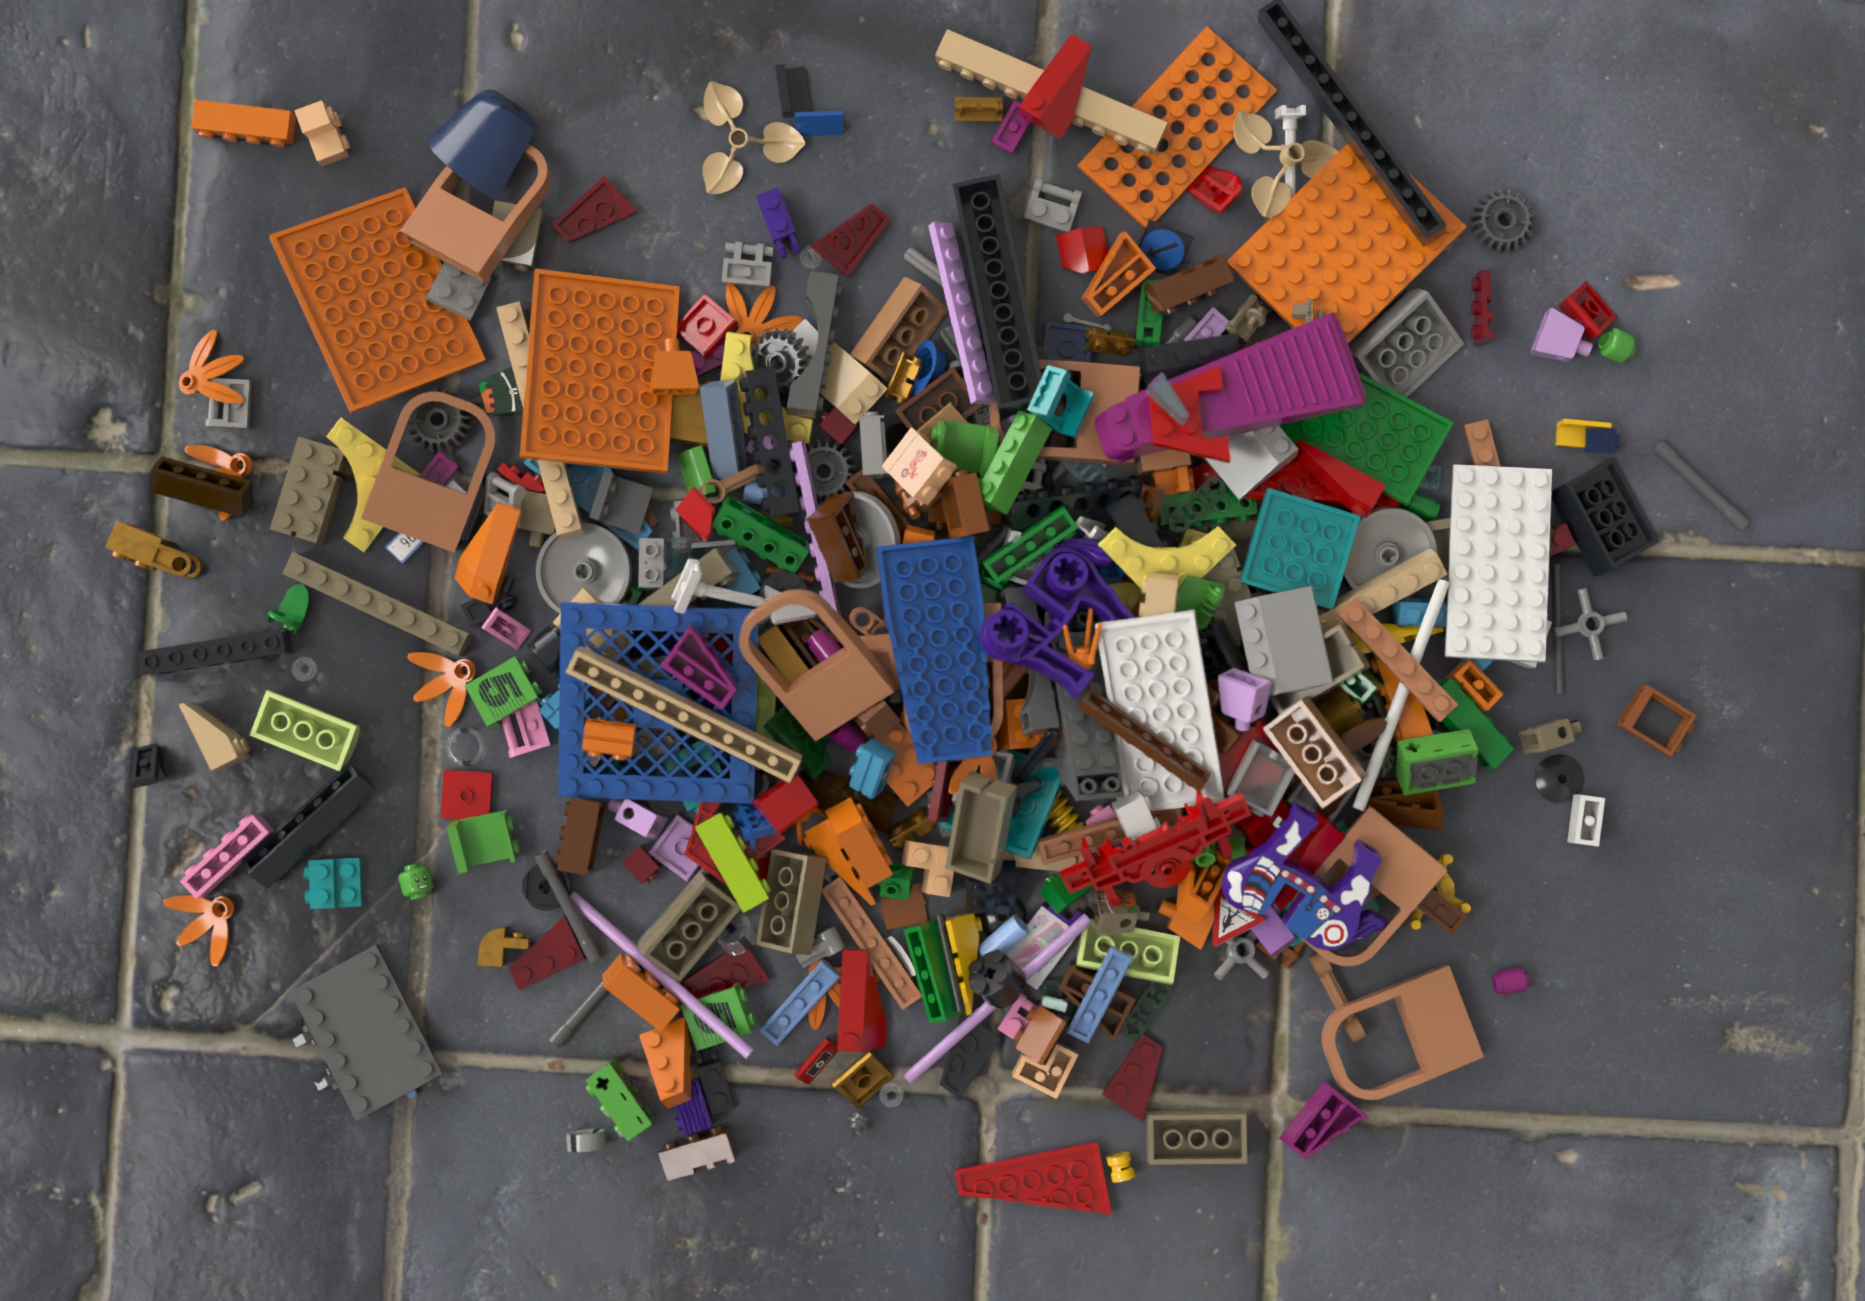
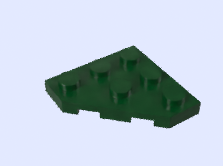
[763,705,831,780]

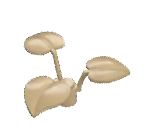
[702,81,805,194]
[1233,111,1339,218]

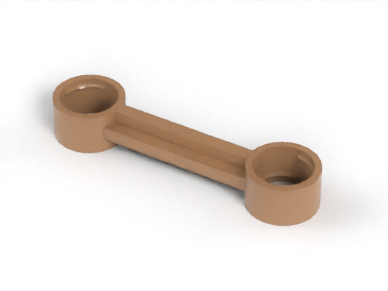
[699,463,777,506]
[1308,952,1366,1043]

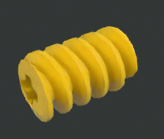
[1048,790,1085,834]

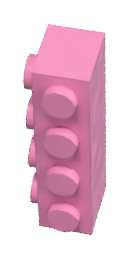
[180,814,275,899]

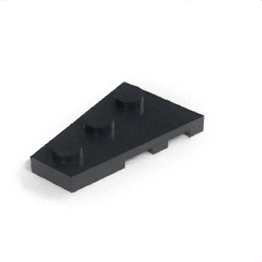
[939,1013,1002,1099]

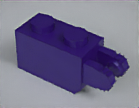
[756,187,801,260]

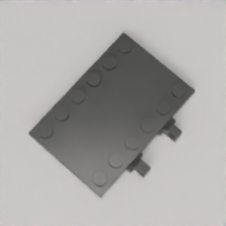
[290,944,444,1121]

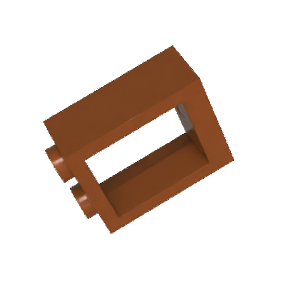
[941,470,989,539]
[1616,685,1697,757]

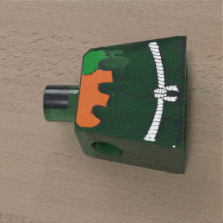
[468,367,523,418]

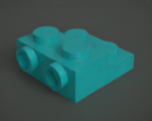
[304,857,363,909]

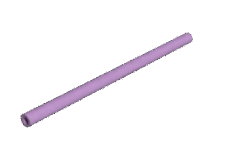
[570,891,754,1059]
[903,913,1092,1084]

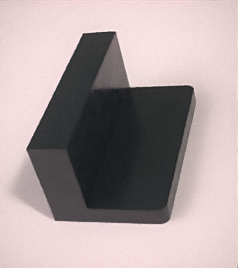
[775,64,811,118]

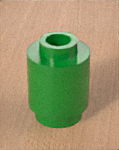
[1402,492,1440,522]

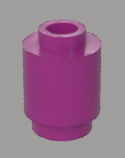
[807,629,841,662]
[829,721,865,752]
[1492,967,1530,995]

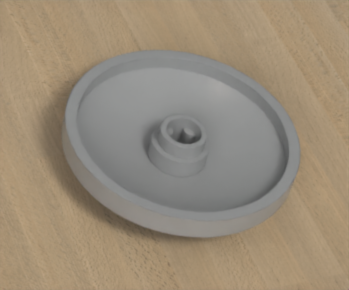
[840,491,901,588]
[1343,507,1437,597]
[536,523,632,614]

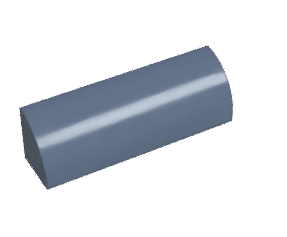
[700,380,748,479]

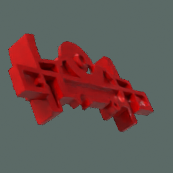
[1059,790,1252,906]

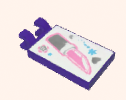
[1006,904,1083,991]

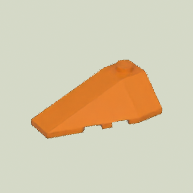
[454,502,522,604]
[803,818,876,906]

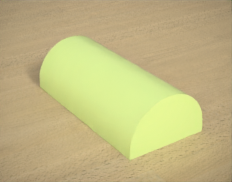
[250,690,360,771]
[1076,919,1180,985]

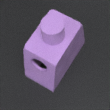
[1529,308,1593,362]
[1218,668,1271,731]
[608,799,669,839]

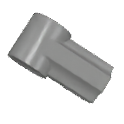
[795,926,846,968]

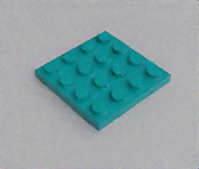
[1240,488,1361,610]
[940,745,1062,860]

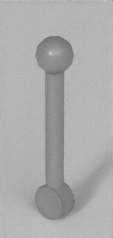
[1063,313,1112,334]

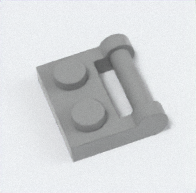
[1023,177,1082,233]
[205,378,252,429]
[484,472,526,528]

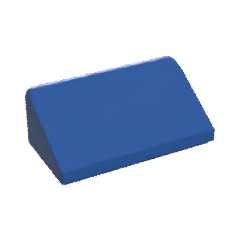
[795,110,844,136]

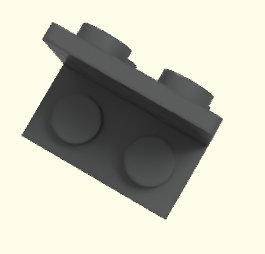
[589,471,653,534]

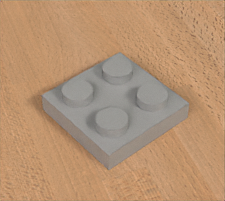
[426,262,491,321]

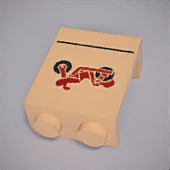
[882,428,958,505]

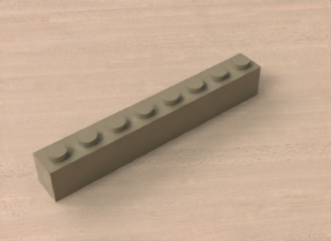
[282,552,473,656]

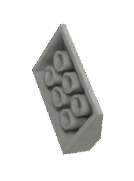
[1349,288,1464,397]
[1203,425,1298,500]
[1234,586,1334,697]

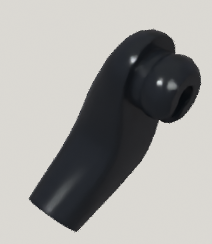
[1012,778,1043,816]

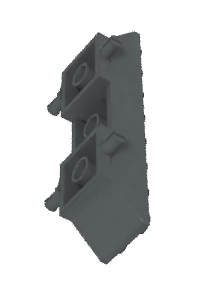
[1026,608,1125,801]

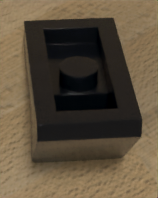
[130,743,166,788]

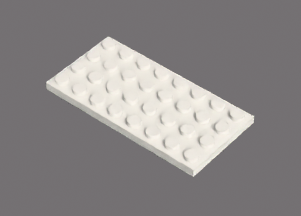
[1445,464,1552,663]
[1095,610,1226,811]

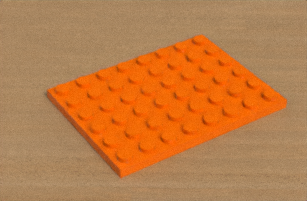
[1227,144,1467,344]
[269,187,486,414]
[519,269,680,474]

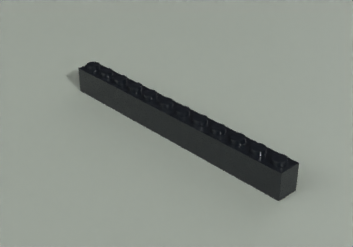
[1258,0,1446,247]

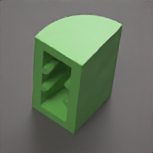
[676,445,718,497]

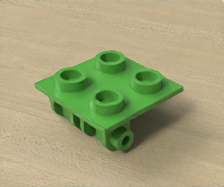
[1176,574,1225,632]

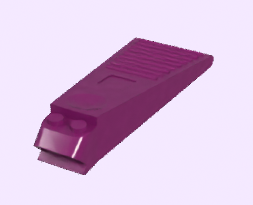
[1094,313,1366,463]

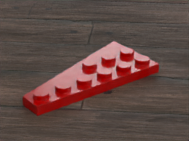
[1245,460,1399,508]
[954,1141,1112,1215]

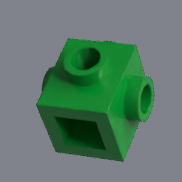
[877,863,915,901]

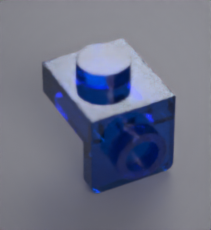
[1584,428,1620,454]

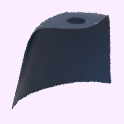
[427,89,536,201]

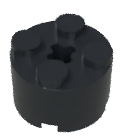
[526,625,560,681]
[969,950,1026,1009]

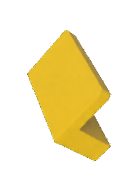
[1555,419,1612,450]

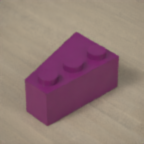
[661,622,739,709]
[1279,1081,1369,1160]

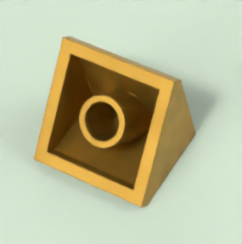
[832,1050,894,1109]

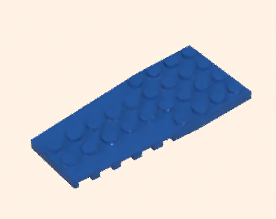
[876,536,993,765]

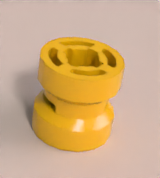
[1106,1151,1136,1183]

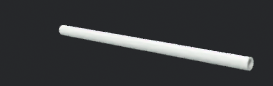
[1353,579,1450,811]

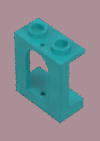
[1027,365,1095,438]

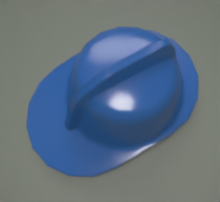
[908,340,948,396]

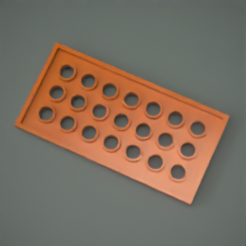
[1077,26,1277,229]

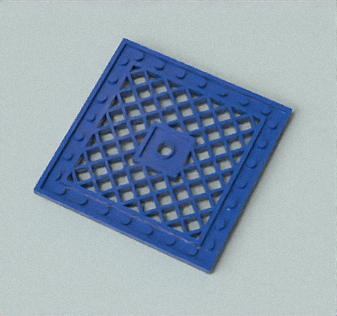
[558,602,759,804]

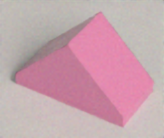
[482,608,531,650]

